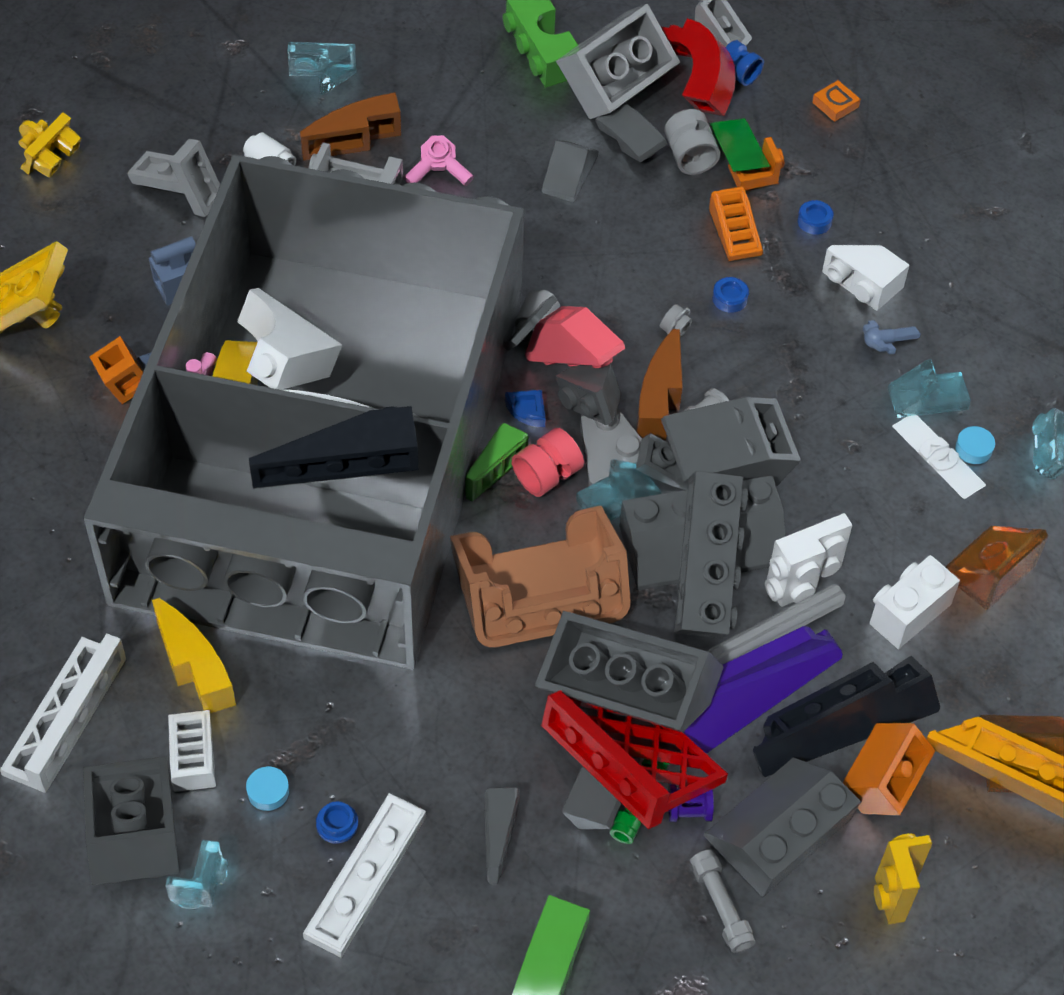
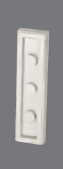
[303,793,426,958]

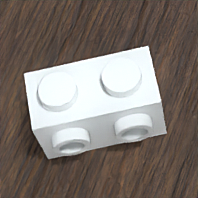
[869,555,960,650]

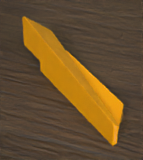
[927,716,1064,819]

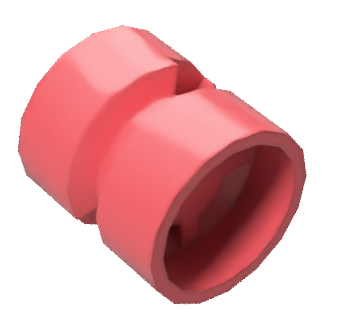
[512,427,584,497]

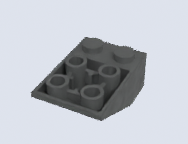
[661,397,801,486]

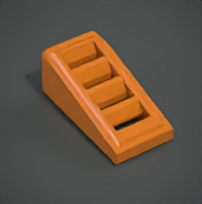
[709,187,763,261]

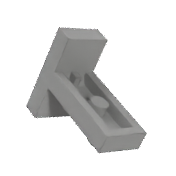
[127,139,220,217]

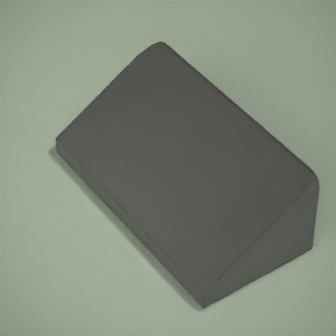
[562,756,641,829]

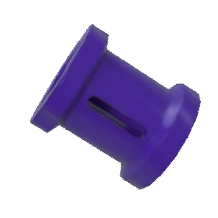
[668,784,714,822]

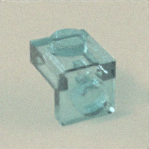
[165,840,228,909]

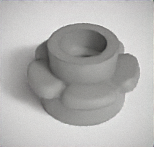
[660,304,692,337]

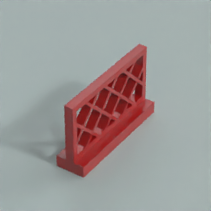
[541,690,728,829]

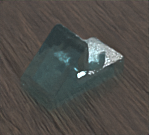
[287,42,357,95]
[888,359,971,418]
[576,459,661,521]

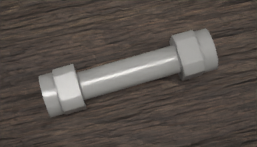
[690,850,756,953]

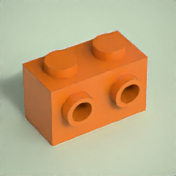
[843,723,936,816]

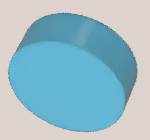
[955,426,995,464]
[246,766,289,811]

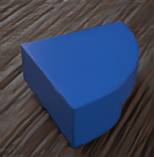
[505,390,546,427]

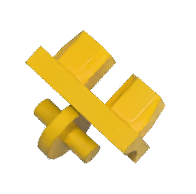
[19,112,82,178]

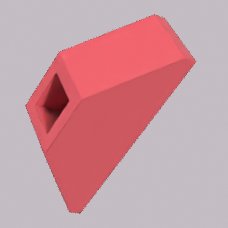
[525,306,625,368]

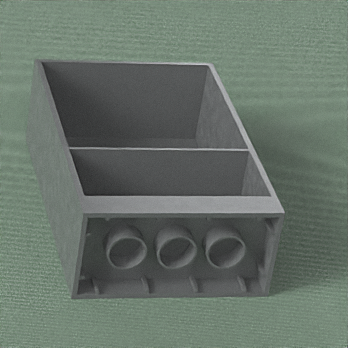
[83,154,524,670]

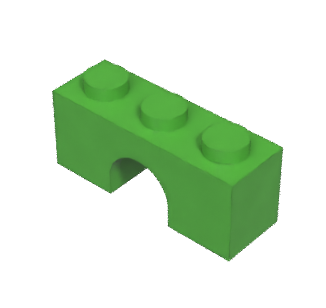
[503,0,578,88]

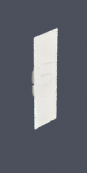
[892,413,986,499]

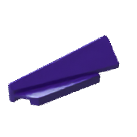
[683,626,843,754]

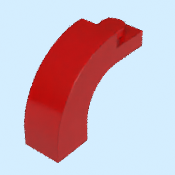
[661,18,735,116]

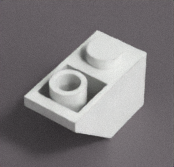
[822,245,909,311]

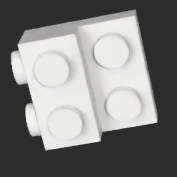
[765,513,853,607]

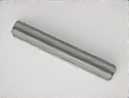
[708,585,846,665]

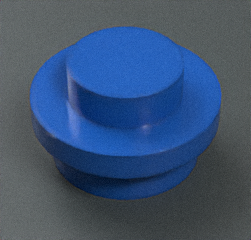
[316,801,358,844]

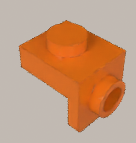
[728,137,785,190]

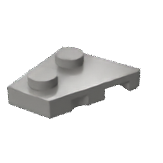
[580,408,642,493]

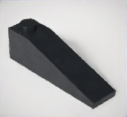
[249,406,419,489]

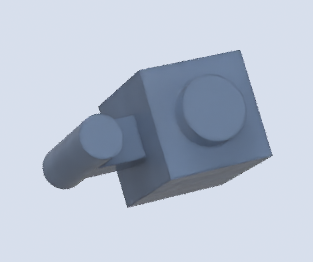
[149,236,196,306]

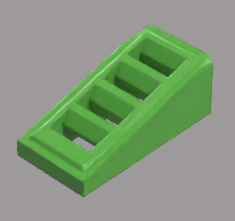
[465,423,529,502]

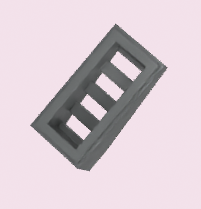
[484,788,519,885]

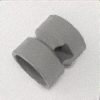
[664,109,720,175]

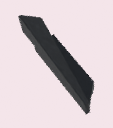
[753,656,940,777]

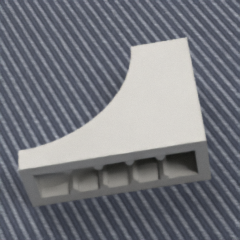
[237,288,342,390]

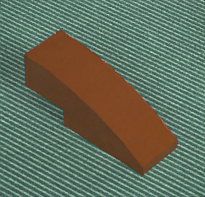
[300,92,401,161]
[637,329,683,440]

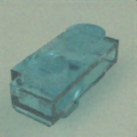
[1032,407,1064,480]

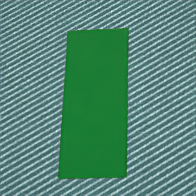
[709,118,770,172]

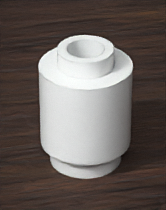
[243,133,296,166]

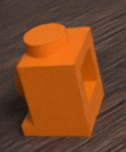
[89,336,144,405]

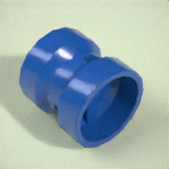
[726,40,764,86]

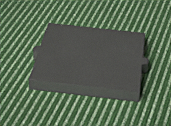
[504,295,558,351]

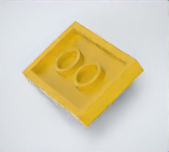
[0,241,68,334]

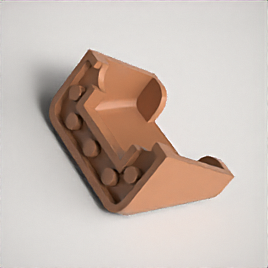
[450,506,631,647]

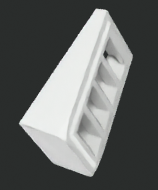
[168,710,216,792]

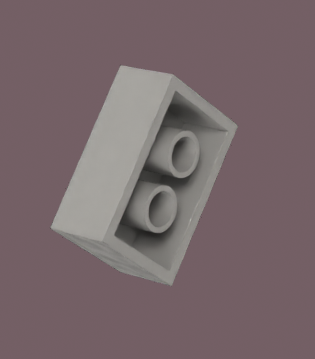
[556,3,680,119]

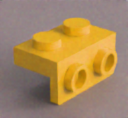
[874,833,932,925]

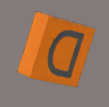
[812,80,861,122]

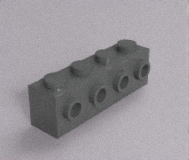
[674,471,748,639]

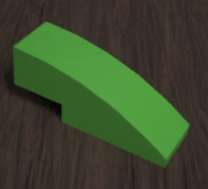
[512,895,590,995]

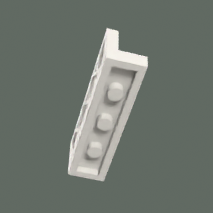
[0,633,126,793]

